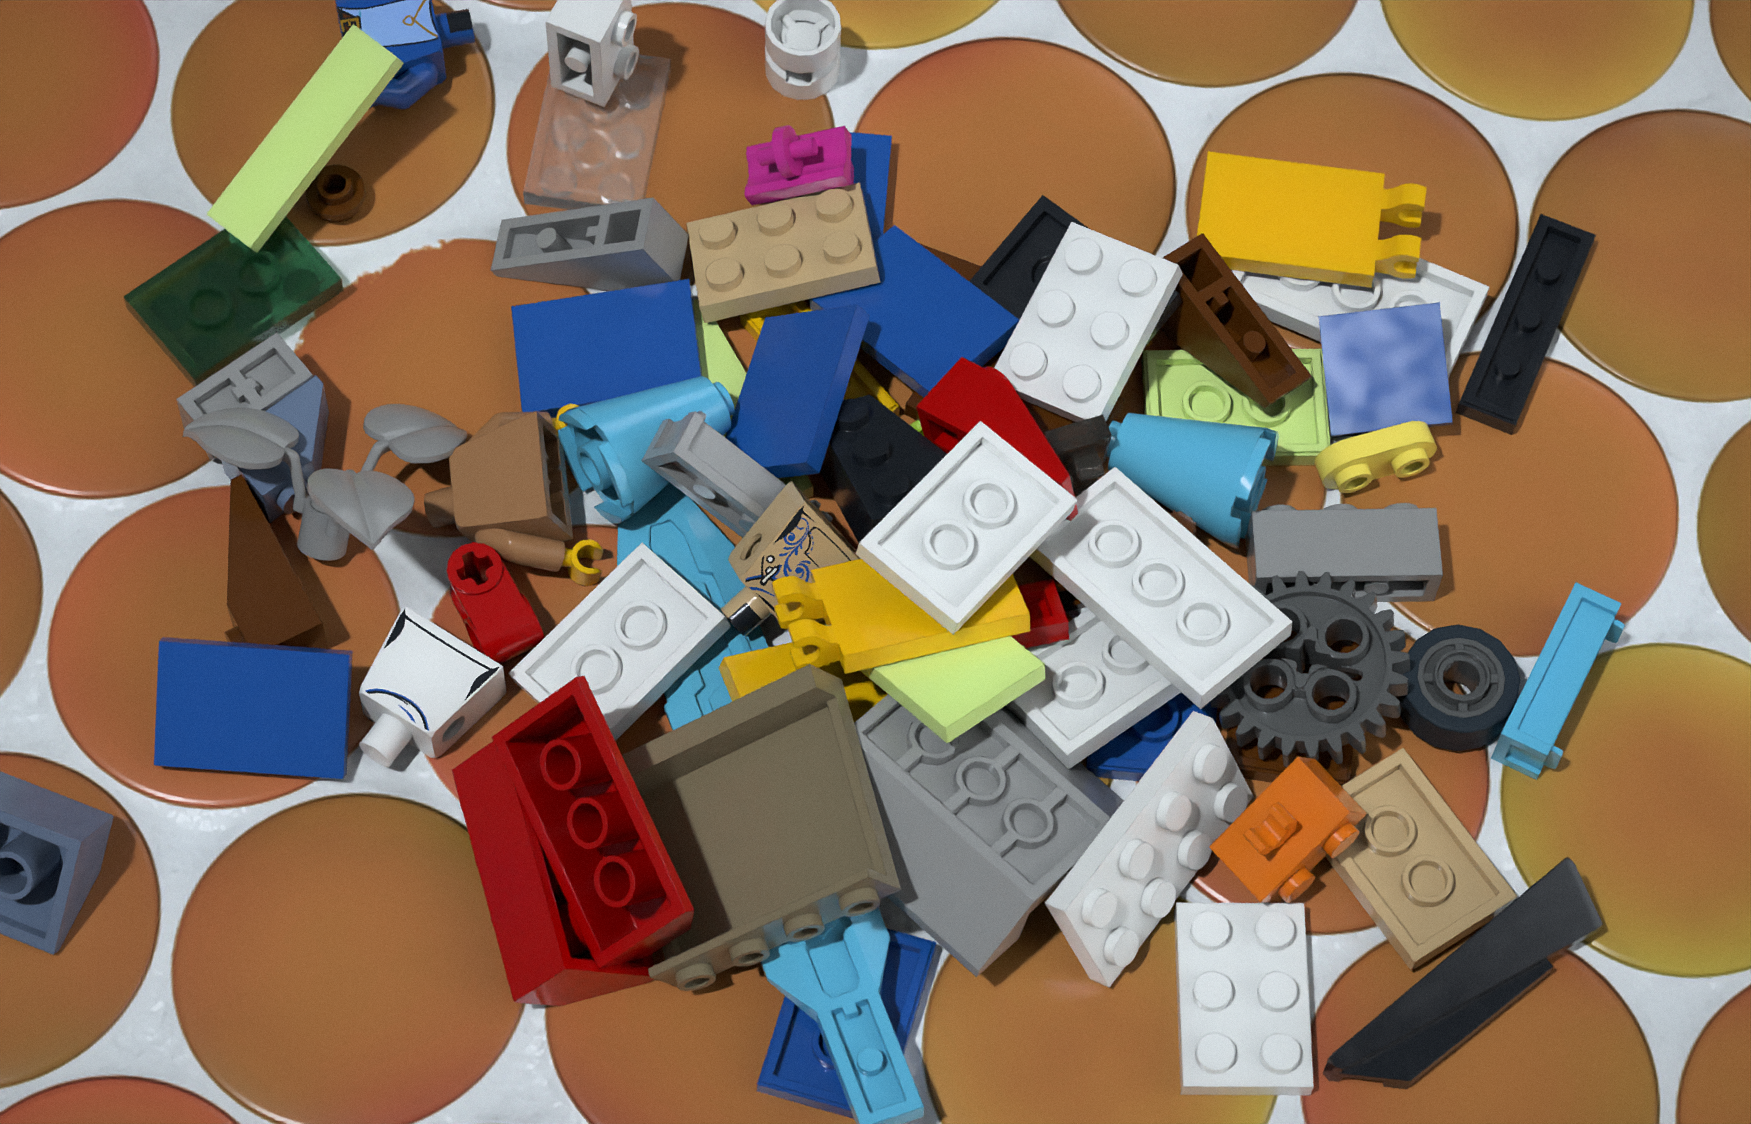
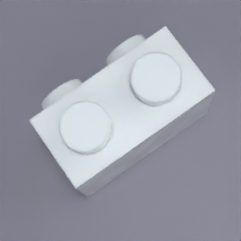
[545,0,639,107]

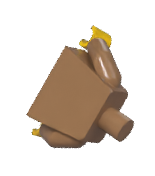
[424,404,603,586]

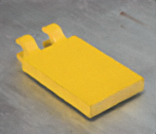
[1197,151,1427,288]
[772,559,1030,674]

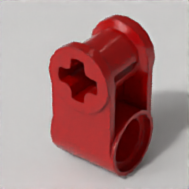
[447,542,545,664]

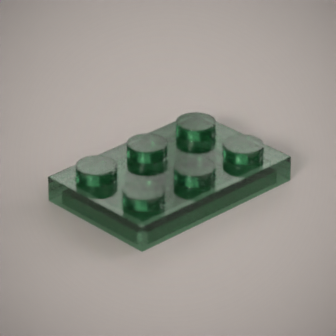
[123,217,344,387]

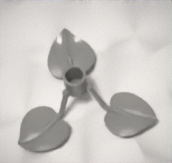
[182,404,467,561]

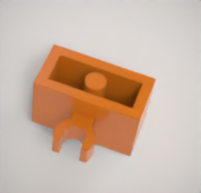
[1209,757,1367,903]

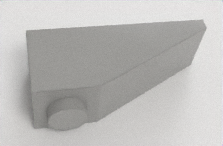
[491,198,689,291]

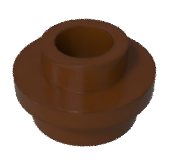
[305,165,366,223]

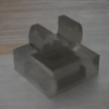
[1044,414,1112,496]

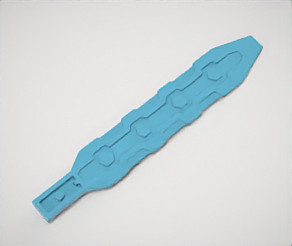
[617,483,924,1124]

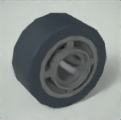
[1395,624,1520,751]

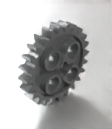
[1210,571,1410,767]

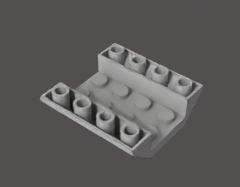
[854,694,1124,977]

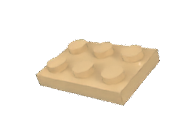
[686,183,881,323]
[1325,748,1518,971]

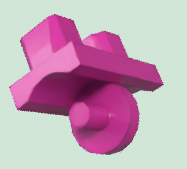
[744,125,854,205]

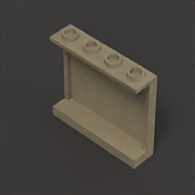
[622,664,901,991]

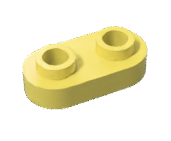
[1314,421,1437,493]

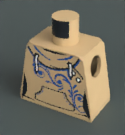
[721,481,861,637]

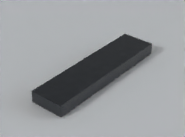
[1456,214,1596,435]

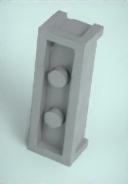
[641,411,833,538]

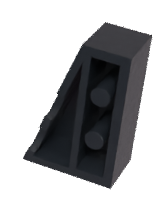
[820,394,947,543]

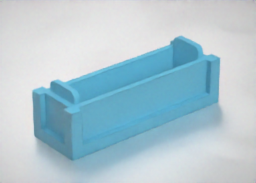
[1491,582,1625,780]

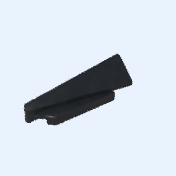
[1323,857,1603,1089]

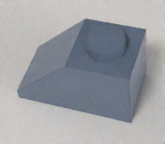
[221,375,329,524]

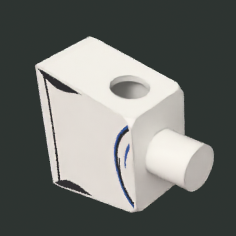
[359,606,507,767]

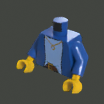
[335,0,475,110]

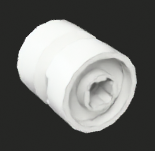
[765,0,841,100]

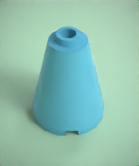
[558,376,735,523]
[1101,413,1279,548]

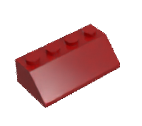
[492,676,694,969]
[452,741,654,1006]

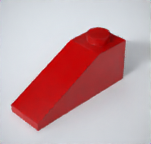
[916,357,1078,522]

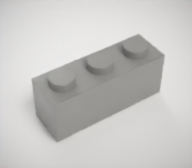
[1245,503,1443,602]

